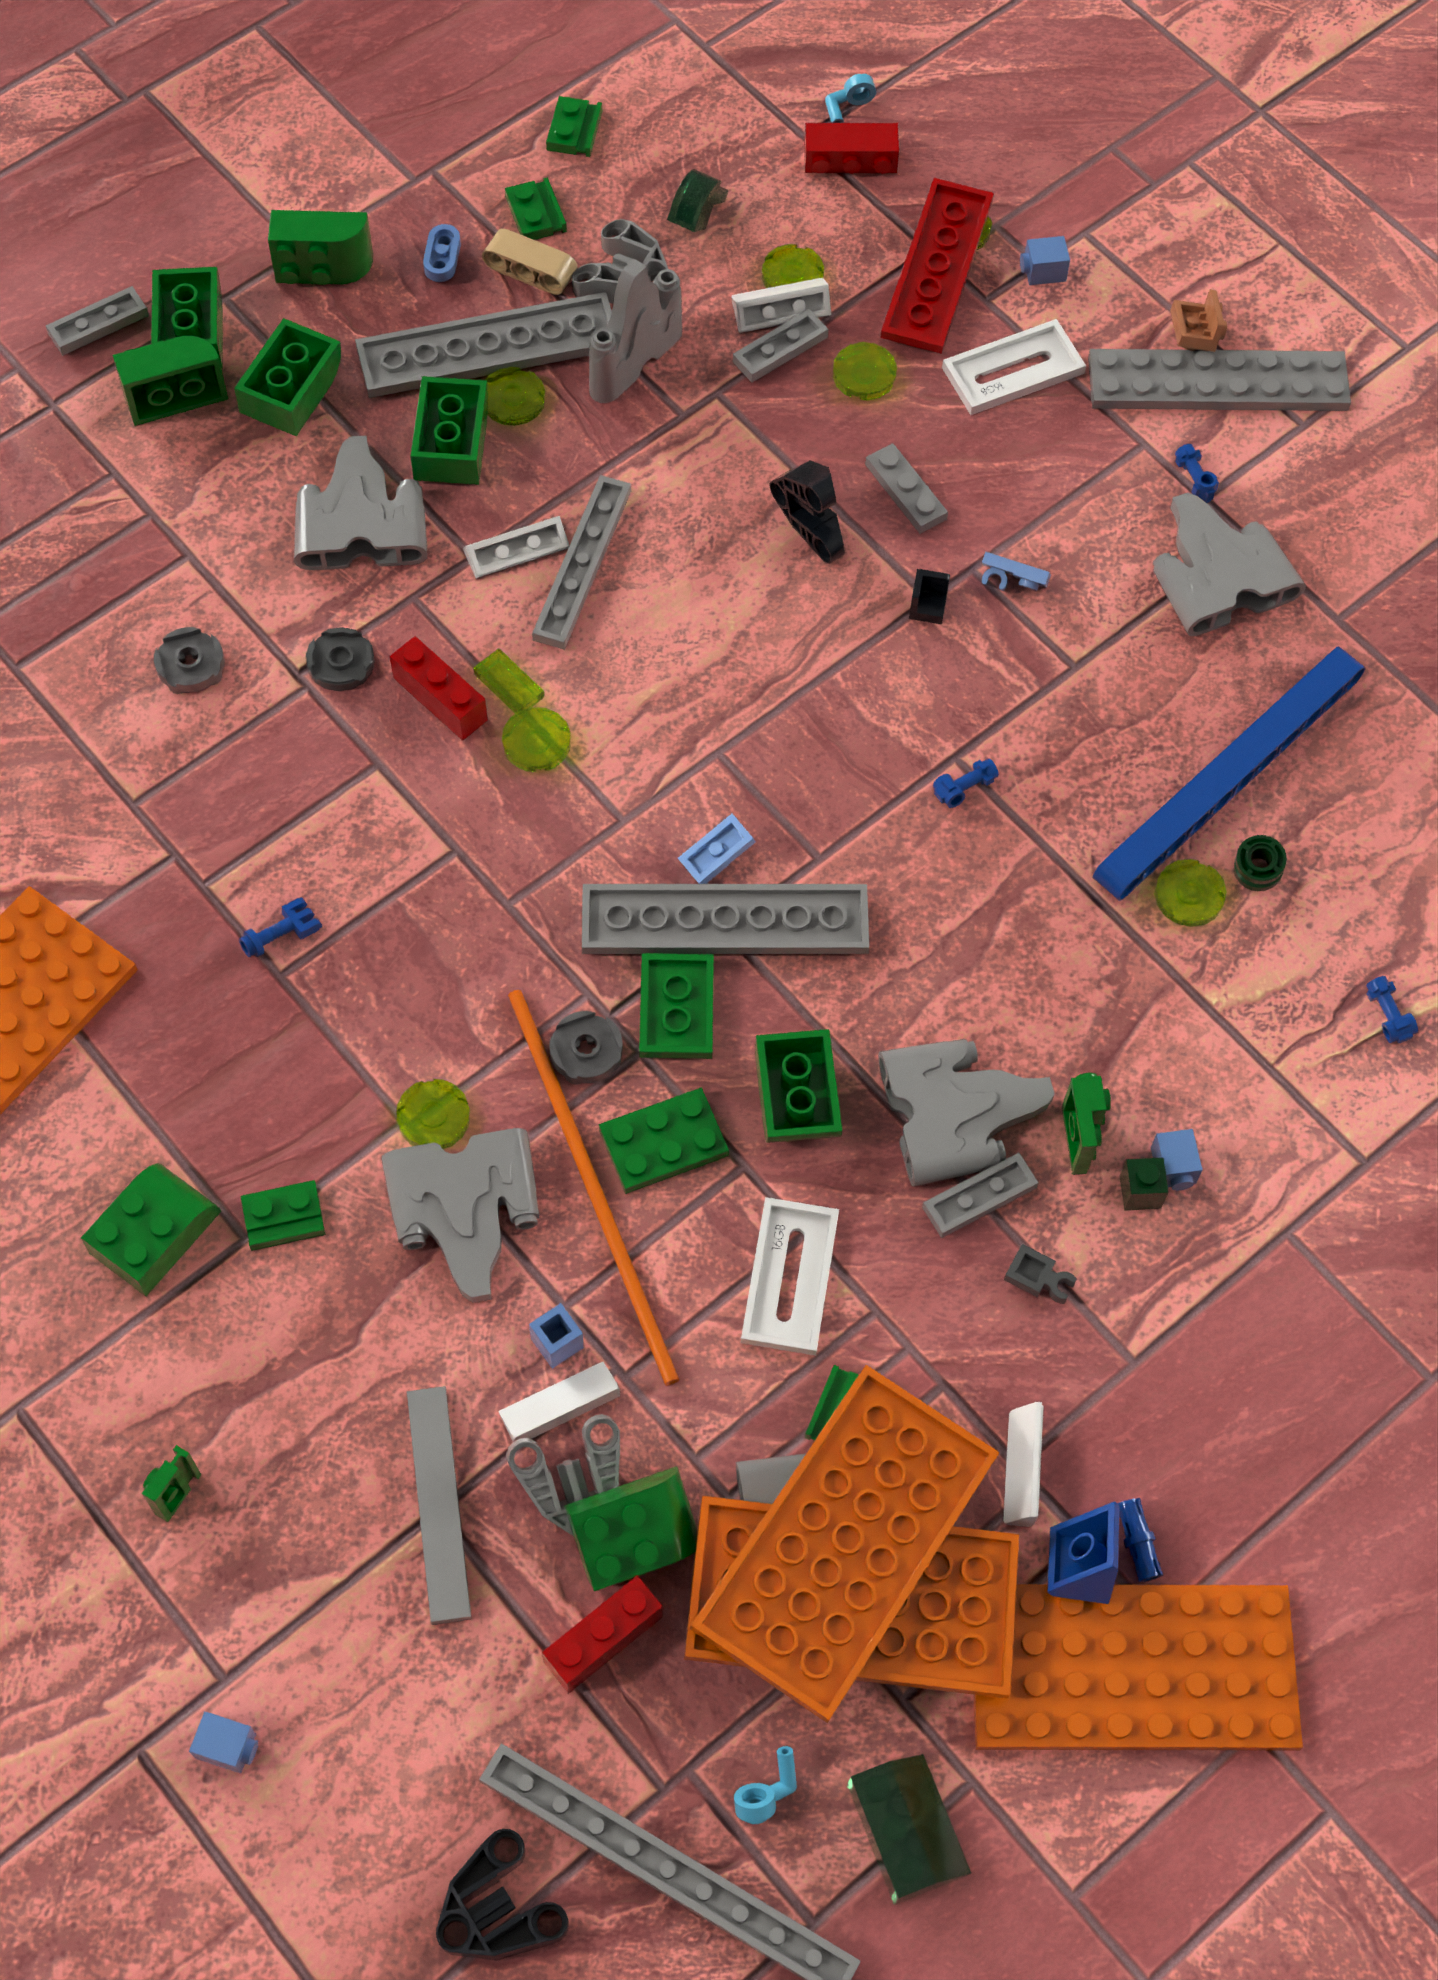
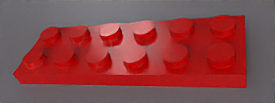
[880,178,994,354]

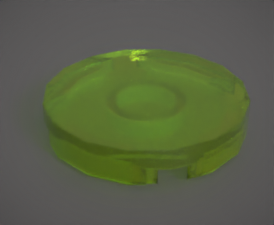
[762,244,824,288]
[833,342,897,400]
[486,367,546,426]
[502,707,571,772]
[1154,859,1227,927]
[396,1079,470,1149]

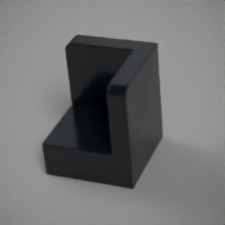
[909,569,950,624]

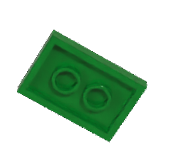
[639,953,714,1059]
[599,1087,729,1194]

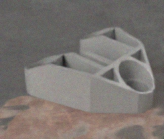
[572,219,668,304]
[506,1414,620,1536]

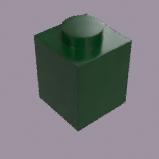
[1120,1158,1169,1211]

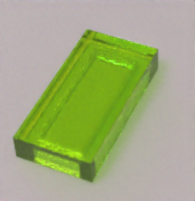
[473,648,545,717]

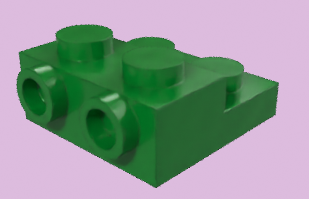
[1062,1073,1111,1175]

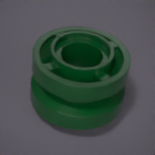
[1234,835,1287,891]

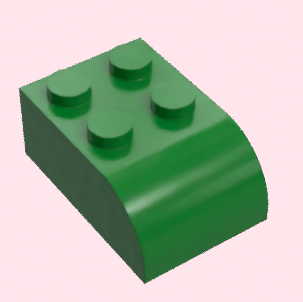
[268,210,373,285]
[151,267,223,369]
[234,318,341,436]
[112,336,229,426]
[410,376,488,485]
[755,1029,842,1143]
[81,1163,221,1296]
[565,1466,698,1591]

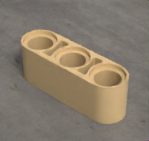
[482,229,578,295]

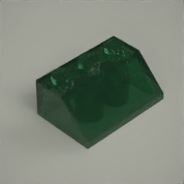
[847,1754,971,1905]

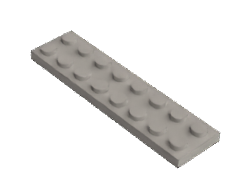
[355,292,612,398]
[1088,349,1351,411]
[582,884,869,954]

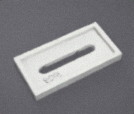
[942,319,1086,415]
[741,1197,839,1356]

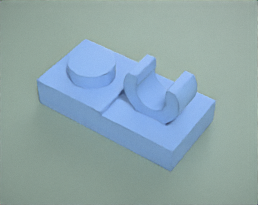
[982,551,1051,591]
[678,814,756,884]

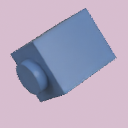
[1020,236,1070,285]
[1151,1129,1203,1191]
[529,1303,584,1369]
[189,1711,258,1774]

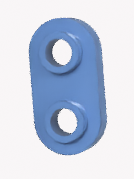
[423,224,461,282]

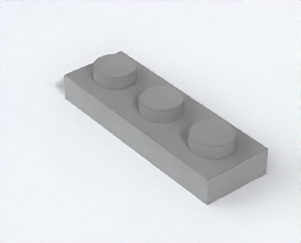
[46,286,149,356]
[732,309,829,383]
[865,443,948,534]
[922,1153,1039,1238]

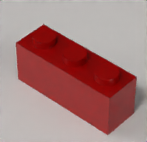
[804,123,899,174]
[390,636,488,741]
[542,1575,663,1694]

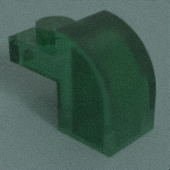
[667,169,729,232]

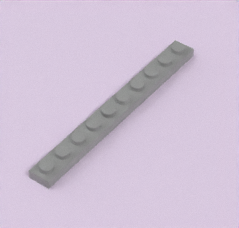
[479,1743,861,1980]

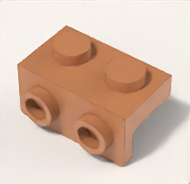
[1170,289,1227,352]

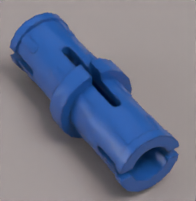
[1117,1498,1163,1582]

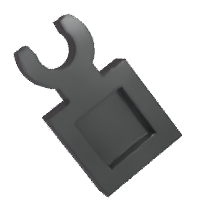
[1004,1244,1077,1304]

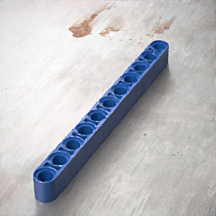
[1093,646,1366,901]

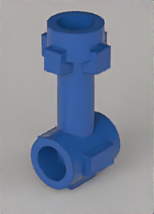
[1175,444,1219,503]
[933,758,999,808]
[1366,976,1418,1043]

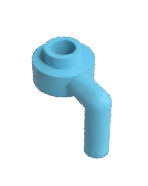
[825,74,876,123]
[734,1746,797,1824]

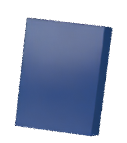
[1047,1501,1119,1604]

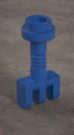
[239,897,322,957]

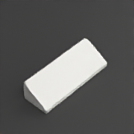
[731,278,831,333]
[463,516,570,578]
[499,1362,620,1442]
[1003,1402,1044,1527]

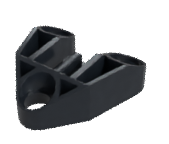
[769,460,845,564]
[436,1829,569,1961]

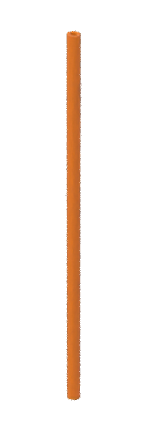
[508,990,679,1386]

